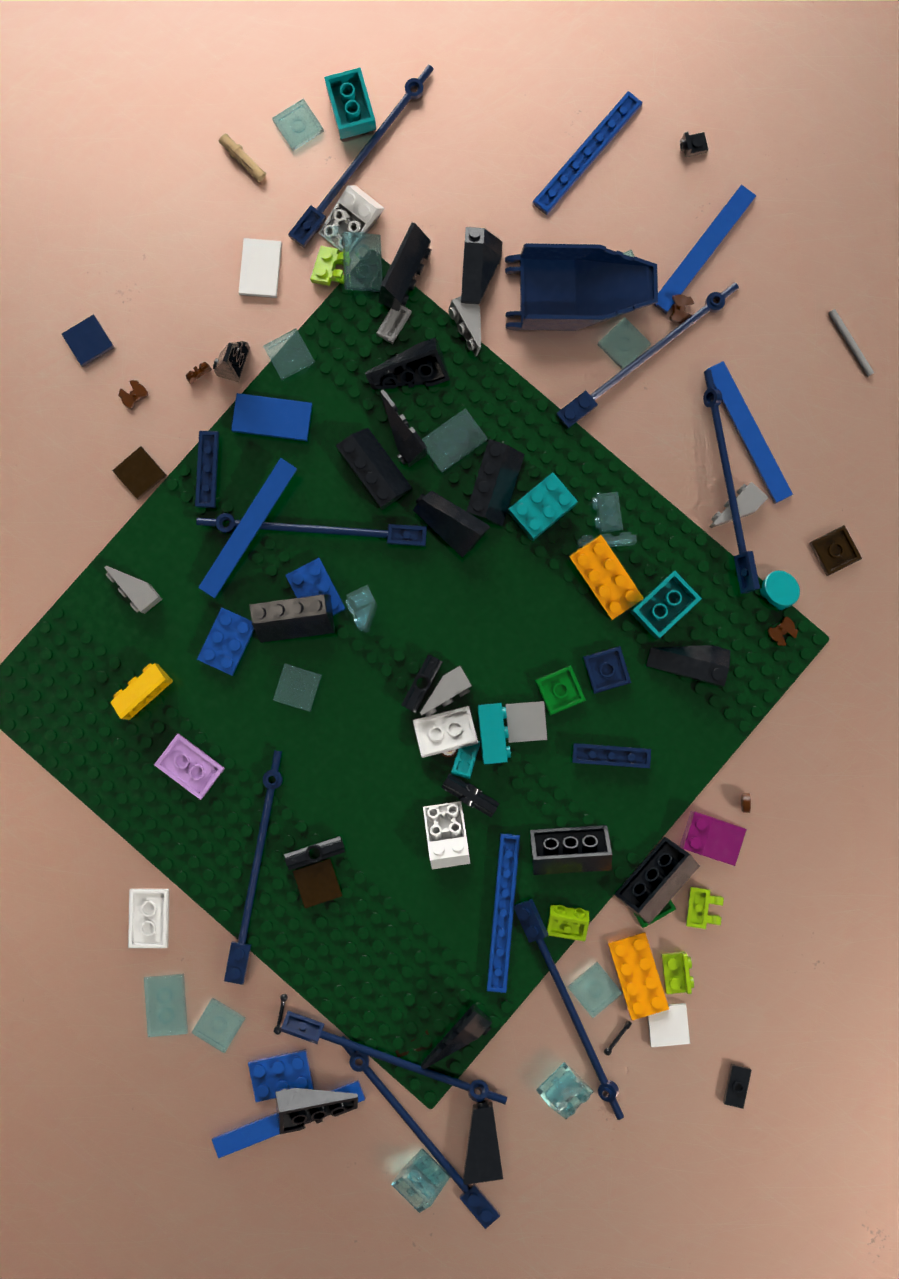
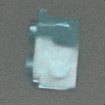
[592,492,623,533]

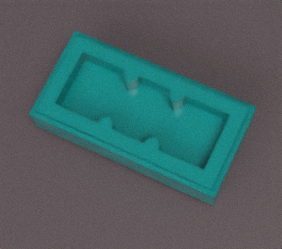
[451,741,481,779]

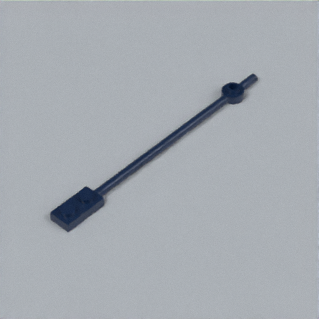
[288,64,434,248]
[556,282,739,429]
[703,370,760,594]
[196,513,427,547]
[224,750,283,985]
[513,899,624,1120]
[281,1011,507,1105]
[342,1035,500,1229]

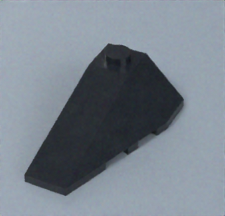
[461,227,502,304]
[213,341,250,383]
[275,1088,358,1134]

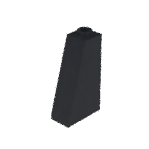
[413,491,490,558]
[463,1100,503,1185]

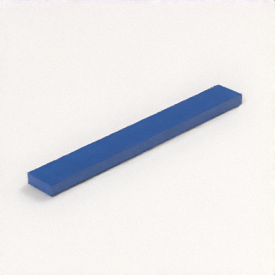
[532,91,642,215]
[654,184,756,314]
[706,361,793,504]
[198,458,297,598]
[487,833,520,993]
[212,1080,366,1158]

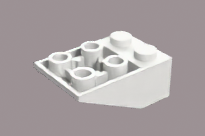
[319,185,385,255]
[423,801,470,869]

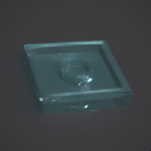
[272,98,324,151]
[597,317,651,369]
[263,328,315,380]
[273,664,322,712]
[567,962,623,1018]
[191,998,245,1053]

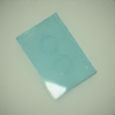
[342,232,382,292]
[422,408,488,473]
[144,974,188,1037]

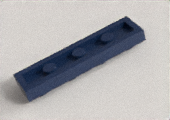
[195,431,219,508]
[572,743,651,768]

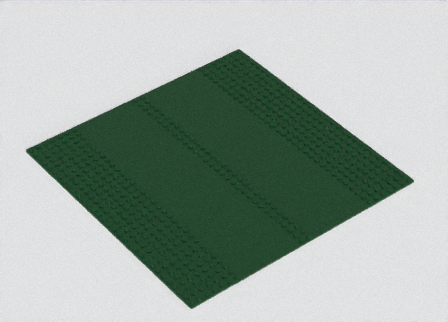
[0,250,829,1109]

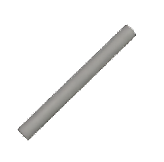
[828,309,874,377]

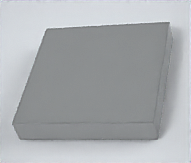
[505,701,547,743]

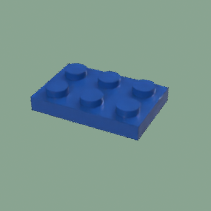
[285,558,346,616]
[197,607,254,676]
[248,1049,314,1102]

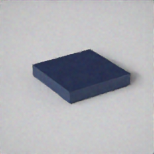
[62,314,114,367]
[583,646,631,694]

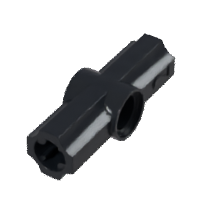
[401,654,443,713]
[441,773,500,817]
[284,836,345,870]

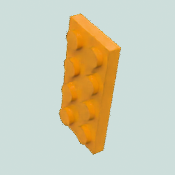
[569,535,644,620]
[608,932,669,1021]

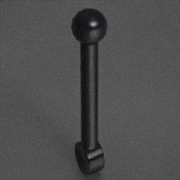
[274,994,288,1035]
[604,1021,632,1056]

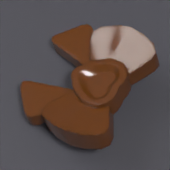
[670,294,694,322]
[186,362,212,384]
[118,380,148,409]
[767,617,798,646]

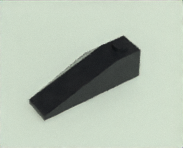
[365,337,450,390]
[380,389,428,468]
[646,645,731,687]
[421,1004,492,1069]

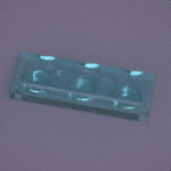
[577,532,637,550]

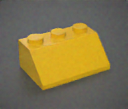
[111,663,173,720]

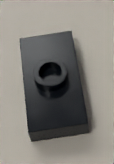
[723,1064,752,1109]

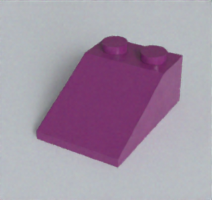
[680,811,747,866]

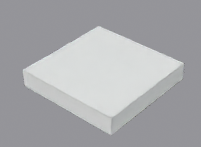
[647,1003,690,1047]

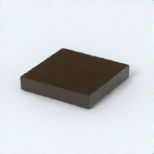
[112,446,167,500]
[810,525,862,576]
[293,858,343,908]

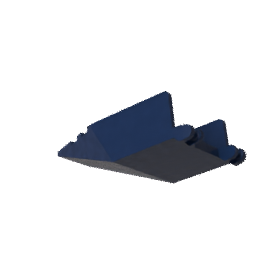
[505,243,658,331]

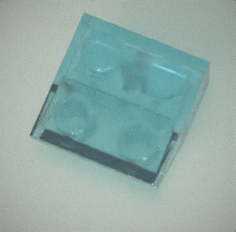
[345,585,378,633]
[536,1062,594,1119]
[391,1148,450,1213]

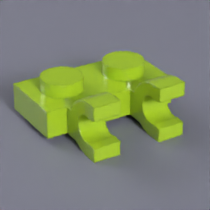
[310,246,351,286]
[686,887,724,929]

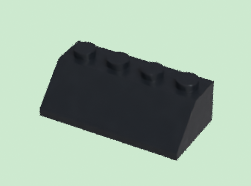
[378,222,432,312]
[336,428,413,511]
[466,439,525,527]
[250,594,335,643]
[530,825,612,875]
[614,837,700,924]

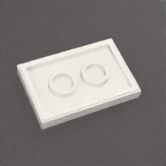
[239,238,282,298]
[413,706,478,758]
[128,889,169,948]

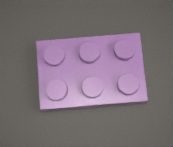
[154,734,225,800]

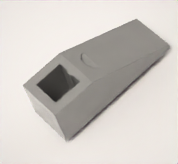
[448,296,481,356]
[710,482,769,528]
[104,566,162,614]
[420,666,472,717]

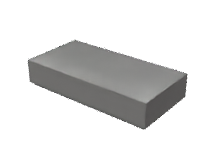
[376,306,412,344]

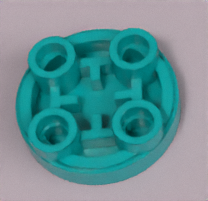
[760,570,800,610]

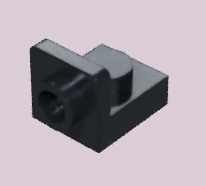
[680,132,708,157]

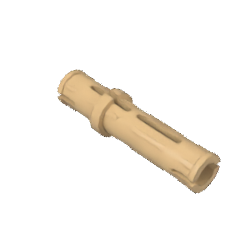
[219,133,266,182]

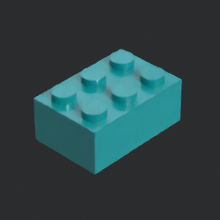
[324,67,376,139]
[508,473,578,541]
[630,571,702,640]
[477,703,511,764]

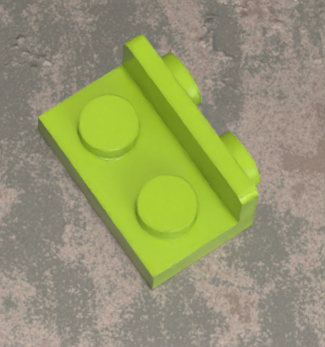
[547,905,589,941]
[661,952,694,994]

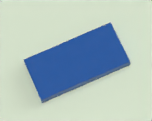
[231,393,313,441]

